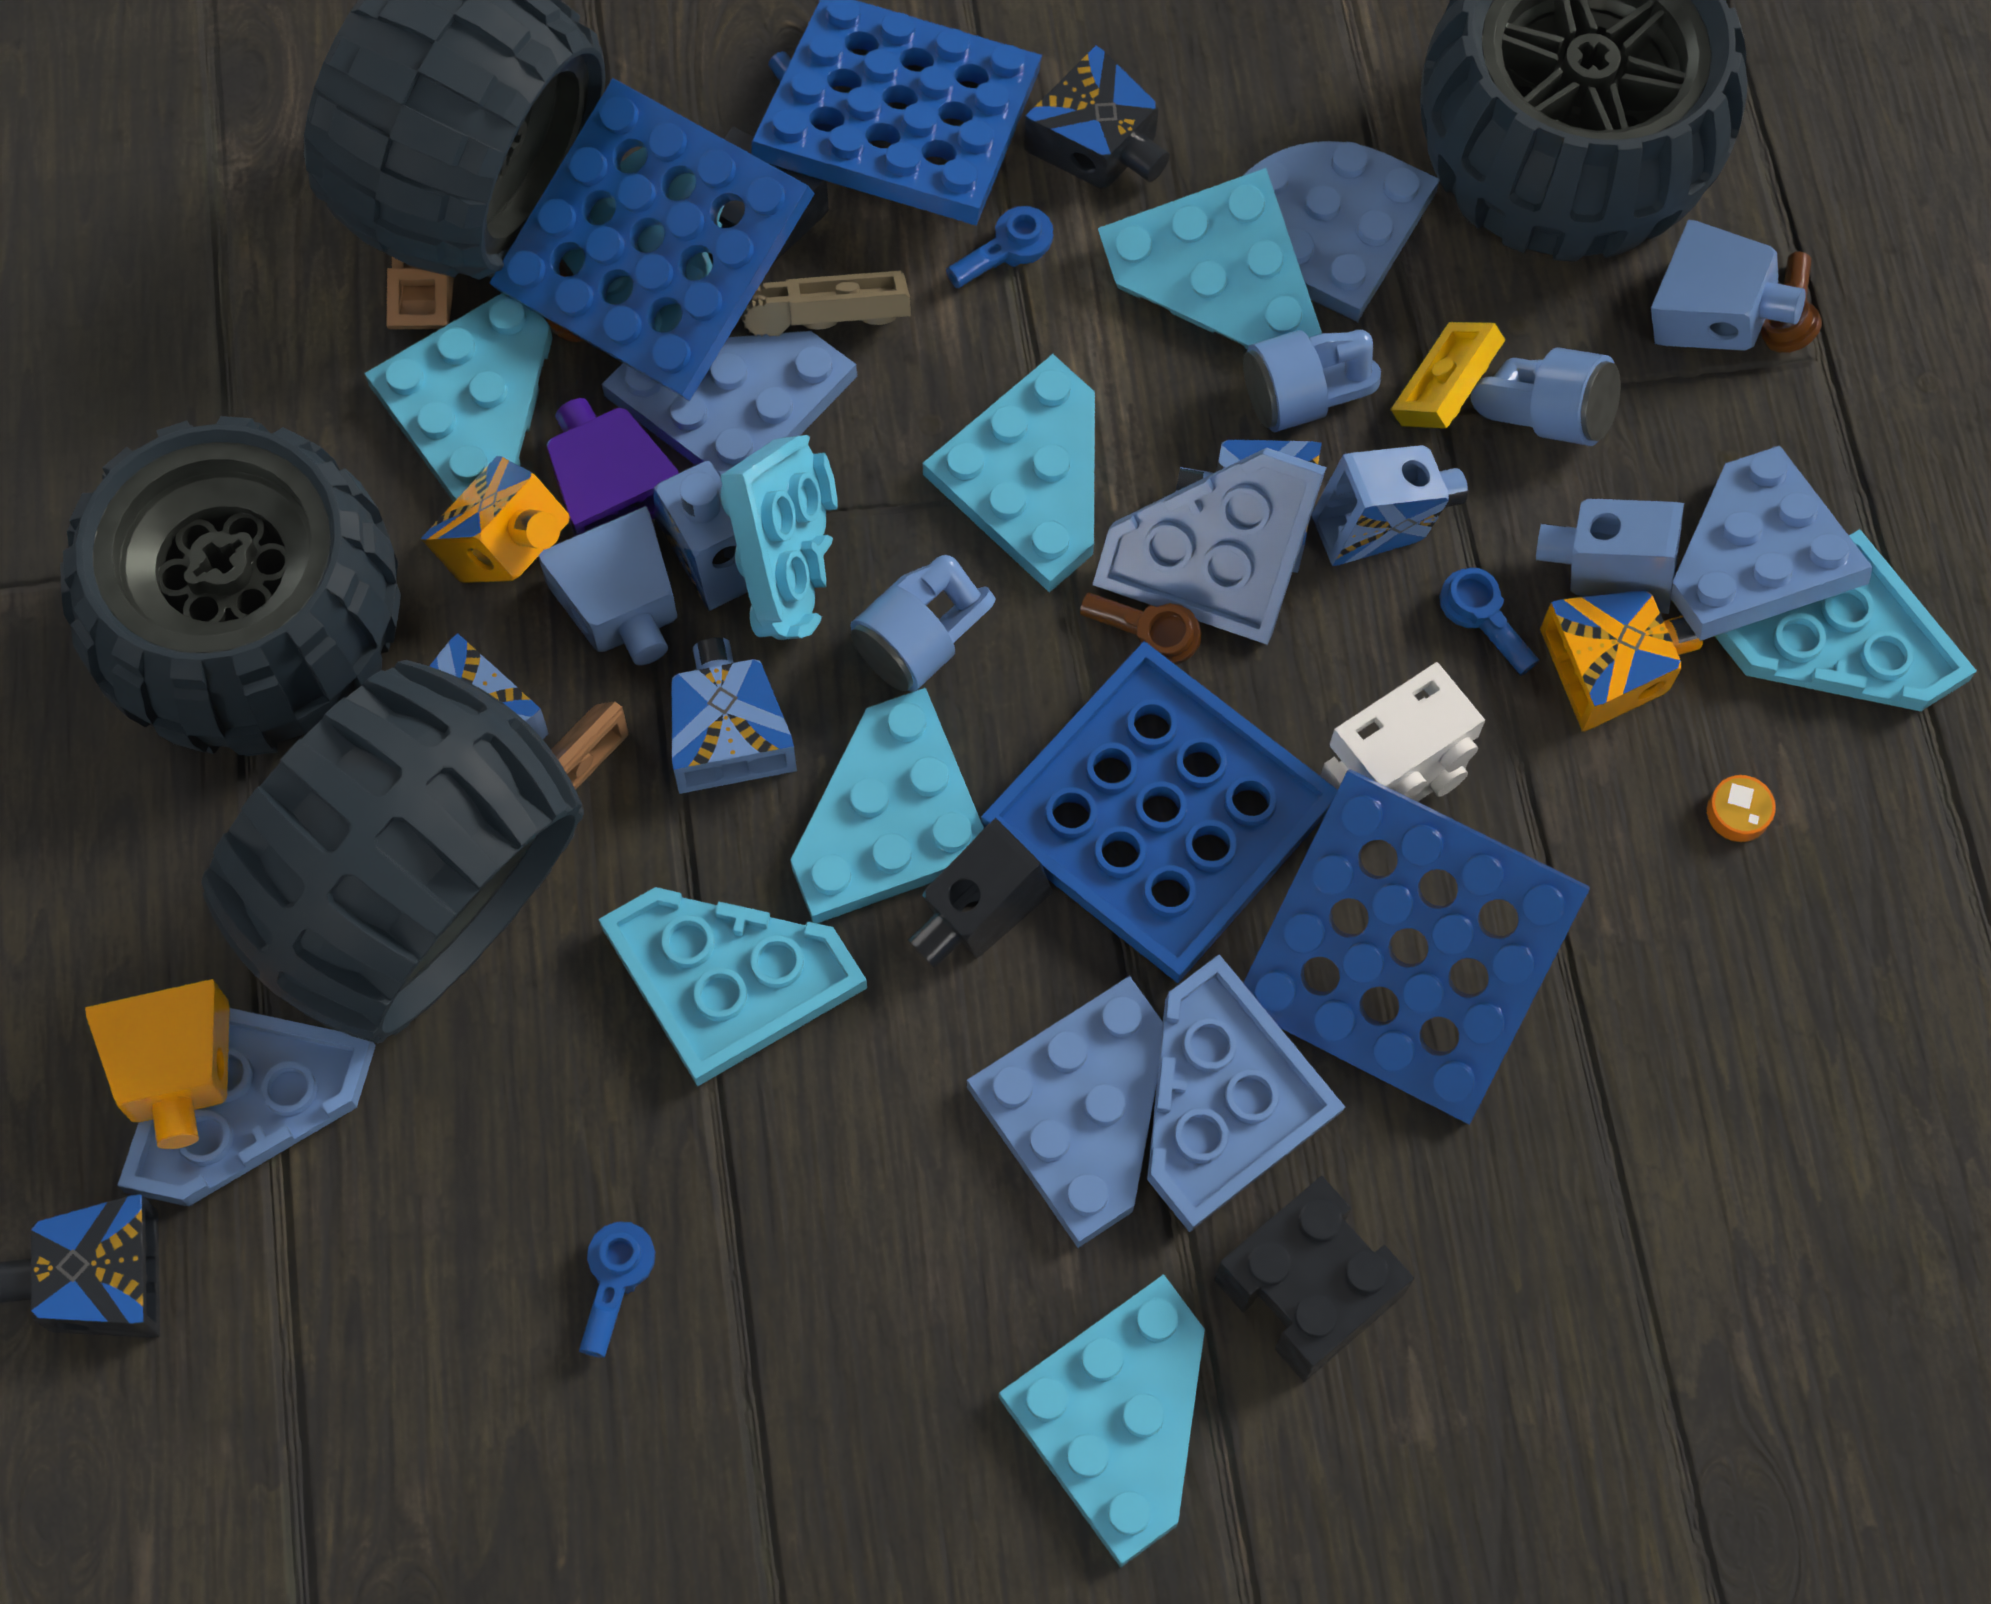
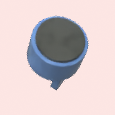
[1243,330,1381,432]
[1470,347,1621,446]
[851,555,996,692]

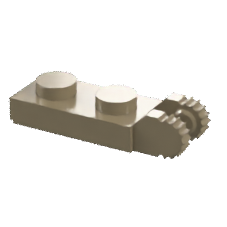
[742,271,911,337]

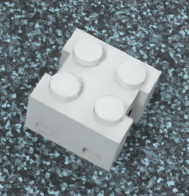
[1321,662,1485,802]

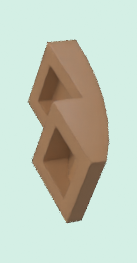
[387,257,454,329]

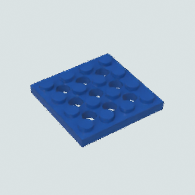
[751,0,1042,226]
[489,78,815,401]
[981,641,1337,983]
[1243,769,1590,1125]

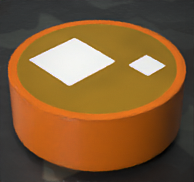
[1707,775,1776,842]

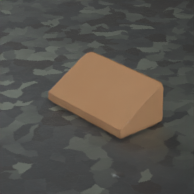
[551,701,629,790]

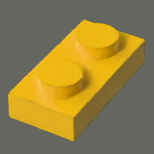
[1391,322,1505,429]

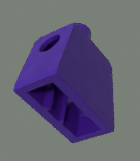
[546,398,679,537]

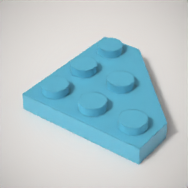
[1098,168,1322,349]
[365,293,553,502]
[923,354,1095,592]
[1715,529,1977,711]
[791,688,984,923]
[599,887,867,1086]
[999,1275,1205,1568]

